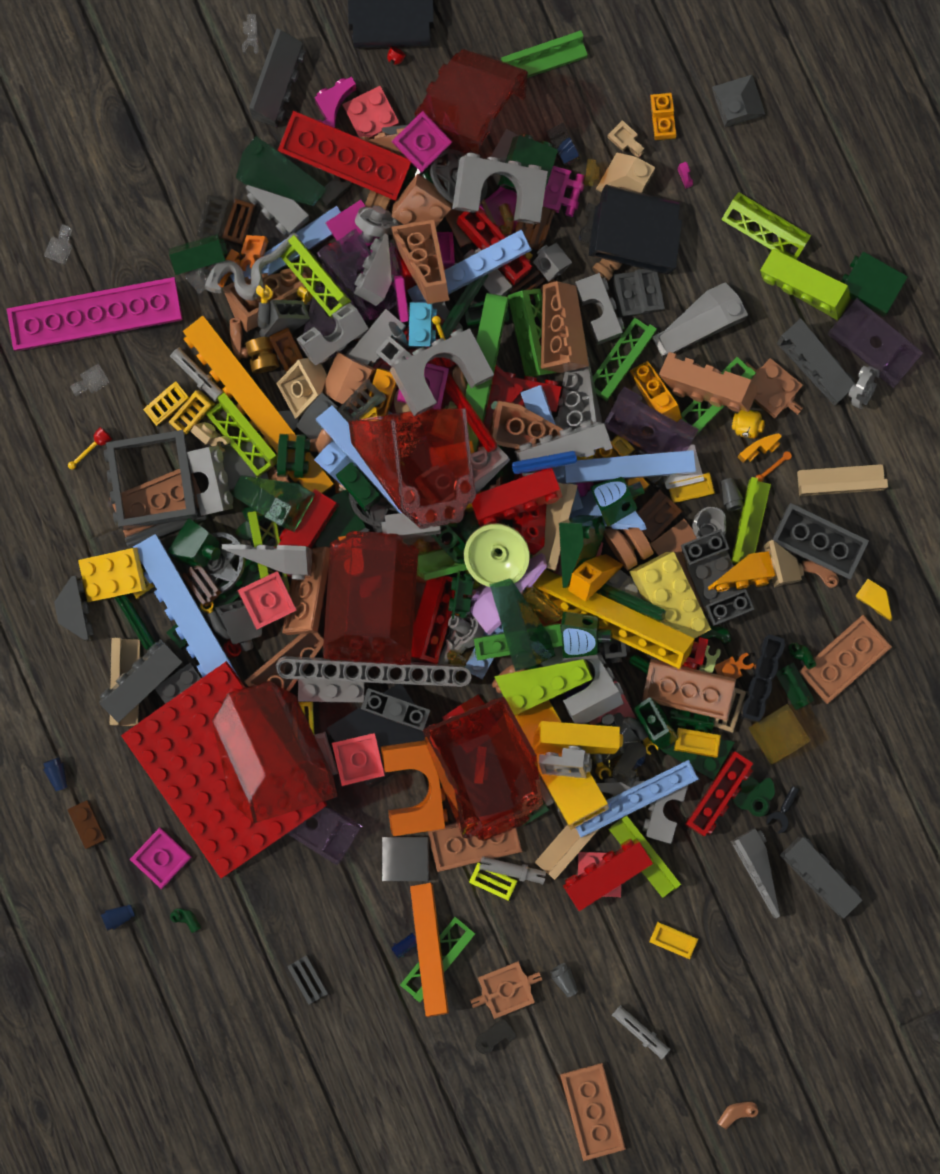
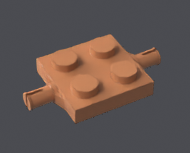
[741,358,803,418]
[470,961,543,1019]

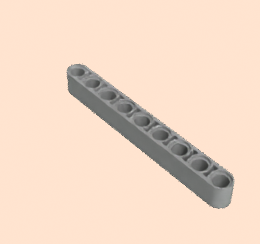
[276,656,471,687]

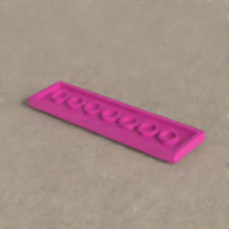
[7,277,183,352]

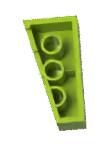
[760,249,851,321]
[494,659,594,716]

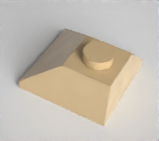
[596,153,655,193]
[276,358,327,419]
[764,540,804,587]

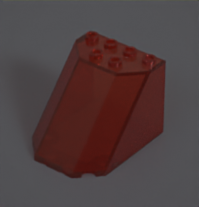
[414,49,528,158]
[348,408,476,529]
[323,531,419,665]
[212,681,338,823]
[423,696,543,841]

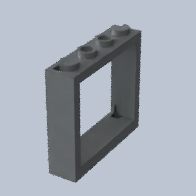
[104,430,198,530]

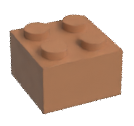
[391,174,452,227]

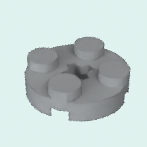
[849,366,880,409]

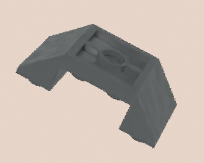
[681,529,754,626]

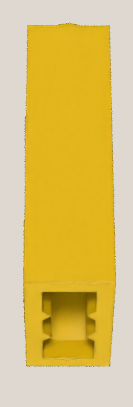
[533,721,623,754]

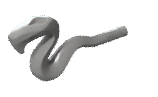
[205,232,299,301]

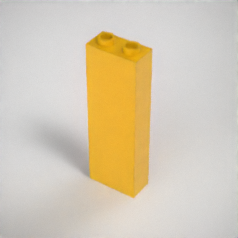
[507,701,609,830]

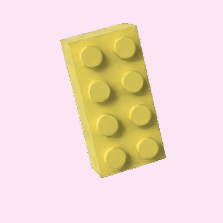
[629,552,711,638]

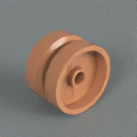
[603,527,654,571]

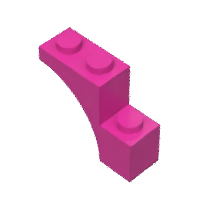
[315,76,357,127]

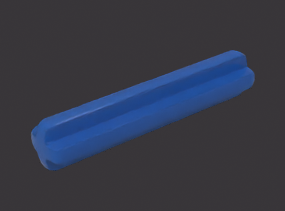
[512,451,577,474]

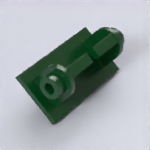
[448,571,474,619]
[776,662,814,711]
[669,708,714,733]

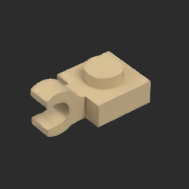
[608,120,644,158]
[190,422,231,453]

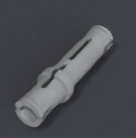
[170,347,224,402]
[479,856,546,885]
[611,1005,670,1060]

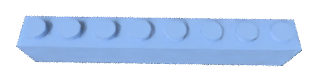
[133,534,240,679]

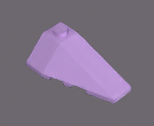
[468,553,547,635]

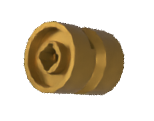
[245,337,279,374]

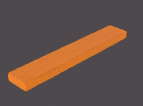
[410,883,449,1017]

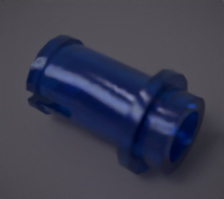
[391,933,417,959]

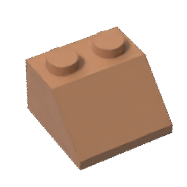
[322,352,377,410]

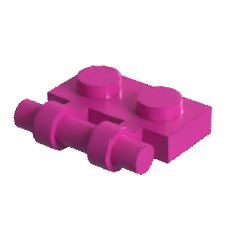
[543,166,585,217]

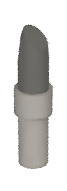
[388,322,409,349]

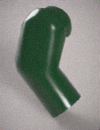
[699,625,731,644]
[788,642,816,669]
[170,908,201,933]

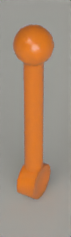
[755,451,792,482]

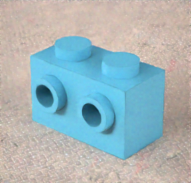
[409,302,437,349]

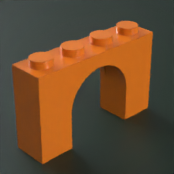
[381,739,448,836]

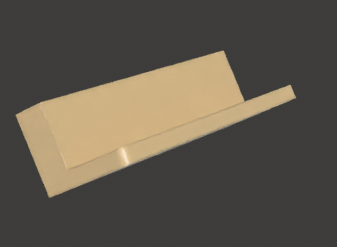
[797,465,888,496]
[532,482,578,571]
[110,638,140,726]
[535,824,600,880]

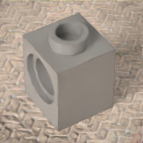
[533,243,572,281]

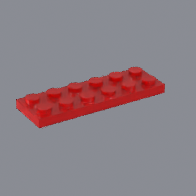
[278,111,412,201]

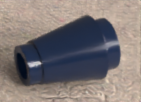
[43,757,68,791]
[101,904,135,931]

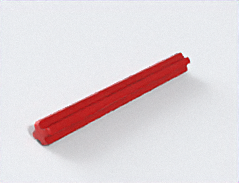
[427,348,497,452]

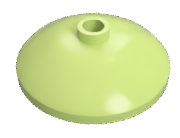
[464,523,530,588]

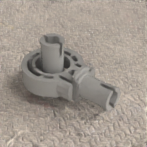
[355,206,404,243]
[438,612,484,664]

